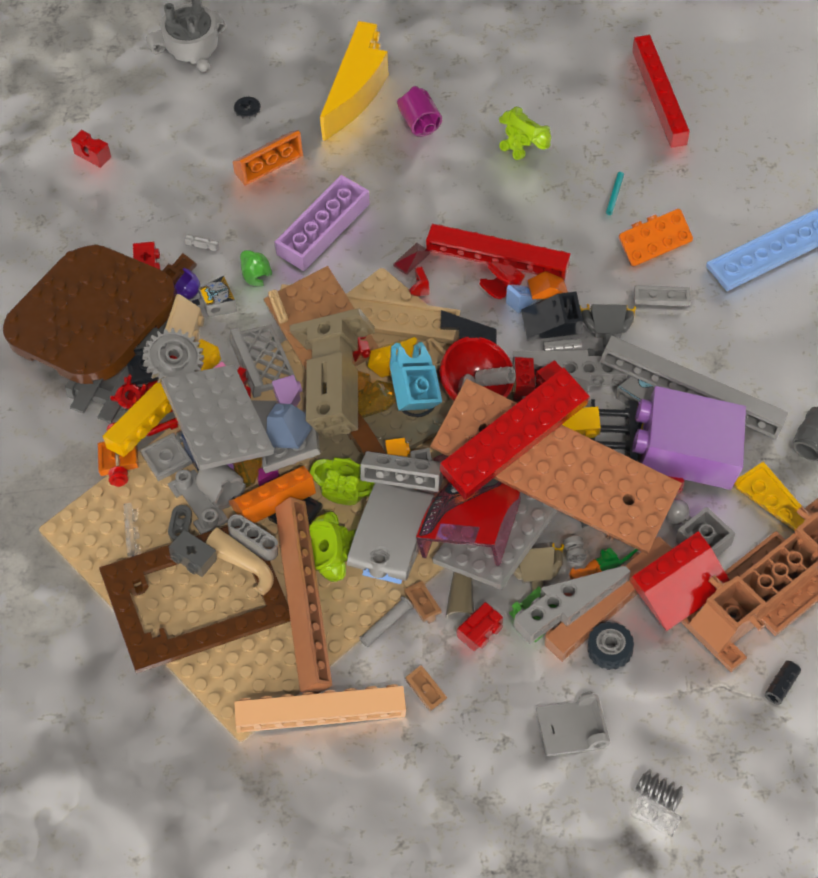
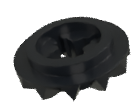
[234,97,261,119]

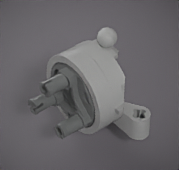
[146,0,226,72]

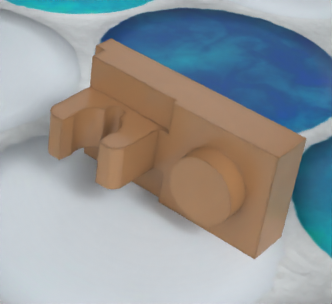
[404,581,442,624]
[405,665,447,712]

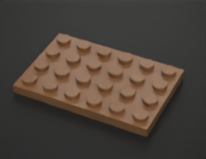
[263,266,379,371]

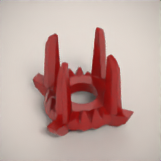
[110,374,147,409]

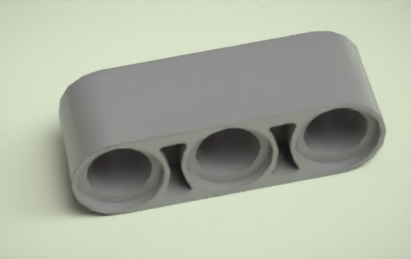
[228,514,278,561]

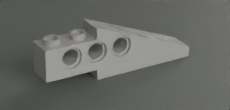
[513,350,628,392]
[514,566,631,644]

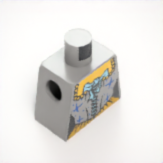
[191,275,237,317]

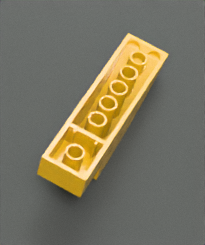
[320,21,389,141]

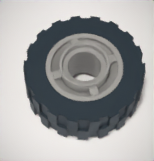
[587,622,634,670]

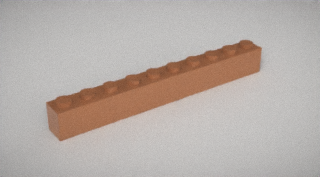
[275,497,332,694]

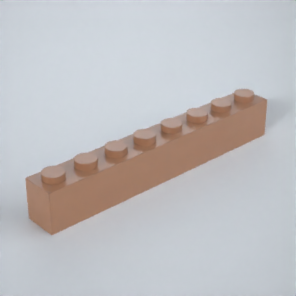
[545,536,673,662]

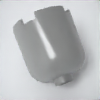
[196,465,246,509]

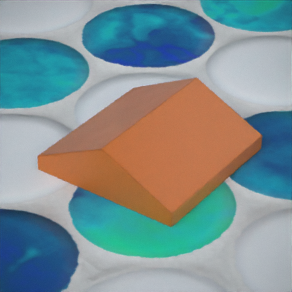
[527,271,568,299]

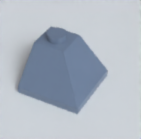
[266,404,312,449]

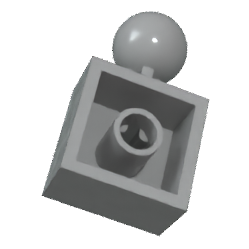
[665,499,735,557]

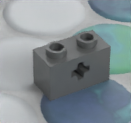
[169,530,217,577]

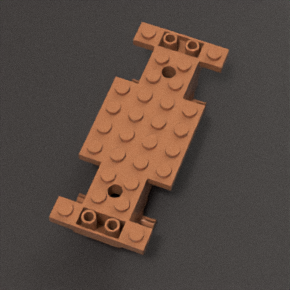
[681,498,818,672]

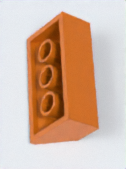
[232,130,303,186]
[229,465,316,523]

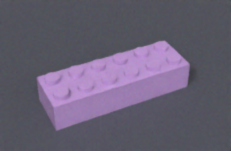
[275,175,370,271]

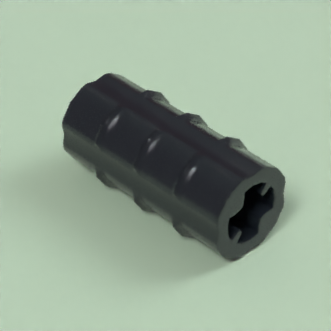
[765,660,801,705]

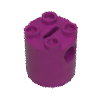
[397,86,442,137]

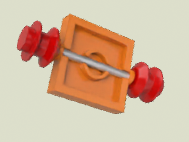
[98,422,138,487]

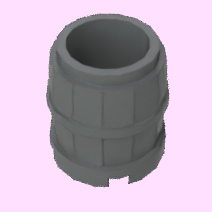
[793,407,818,461]

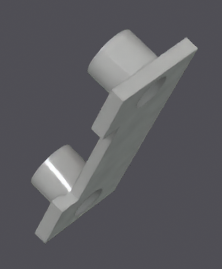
[168,470,228,534]

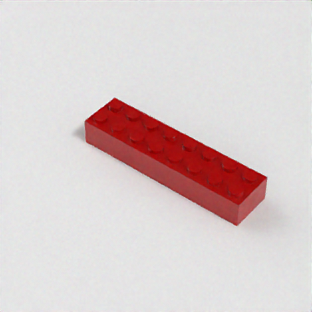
[440,367,590,500]

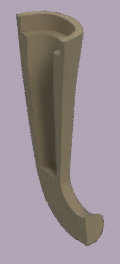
[446,572,474,618]

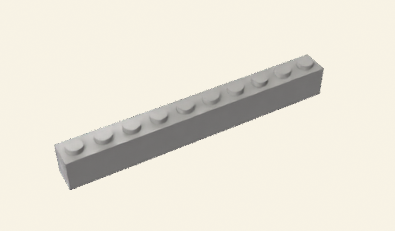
[600,336,788,439]

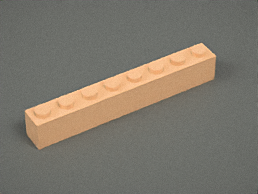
[234,684,406,733]

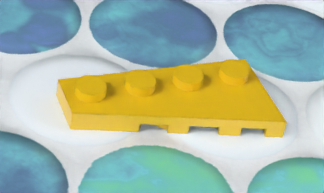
[733,462,805,531]

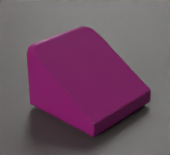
[258,468,280,486]

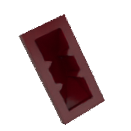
[393,243,430,275]

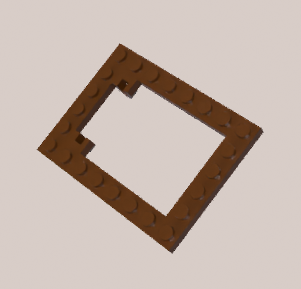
[99,526,290,674]

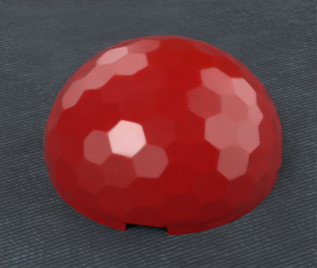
[440,337,514,401]

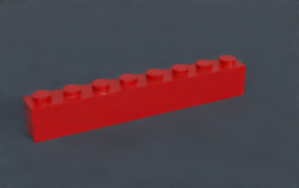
[632,35,690,148]
[426,224,571,281]

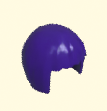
[175,268,200,300]

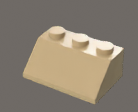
[165,294,204,343]

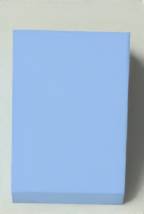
[506,285,537,313]

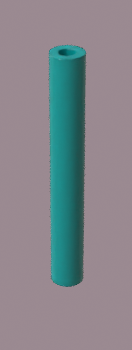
[606,172,624,215]

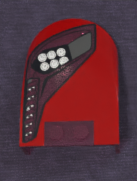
[416,479,521,566]

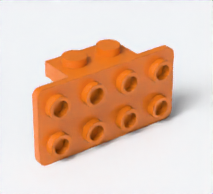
[619,209,693,266]

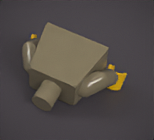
[513,543,564,592]

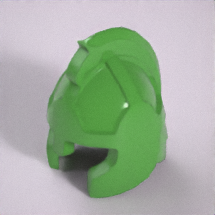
[240,250,272,287]

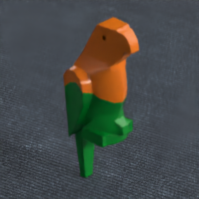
[569,548,638,580]

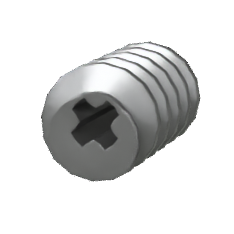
[634,769,683,813]

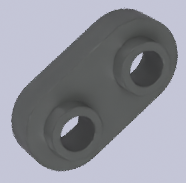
[168,505,192,542]

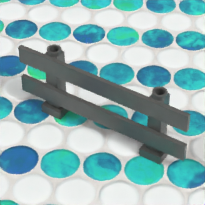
[65,318,169,423]

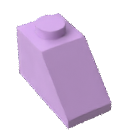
[272,375,302,407]

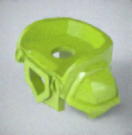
[499,106,551,160]
[310,458,375,505]
[309,512,357,582]

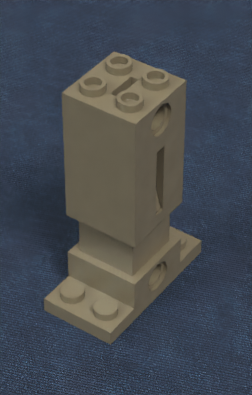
[290,308,375,438]

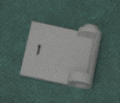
[536,692,610,756]

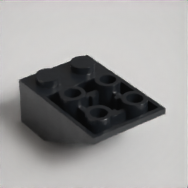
[521,291,583,341]

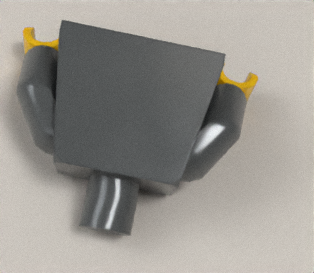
[580,304,636,347]

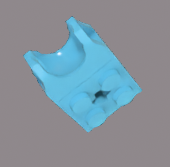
[389,342,442,411]

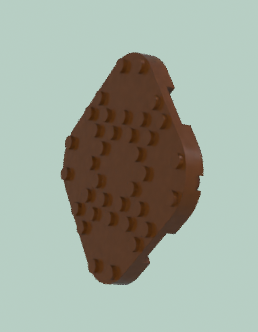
[3,244,177,384]

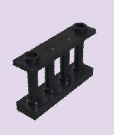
[590,399,638,462]

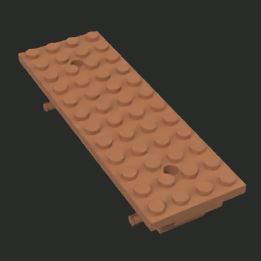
[431,379,682,554]

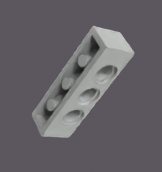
[360,451,443,492]

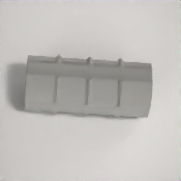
[543,338,582,351]
[475,367,516,386]

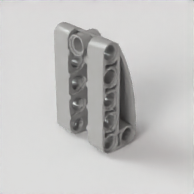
[347,483,435,581]

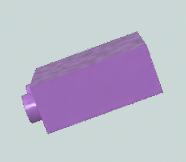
[632,386,746,490]

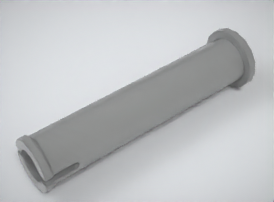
[359,596,413,647]

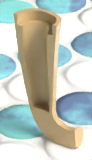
[206,527,274,596]

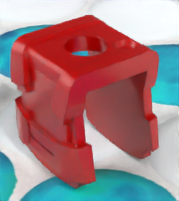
[479,260,525,300]

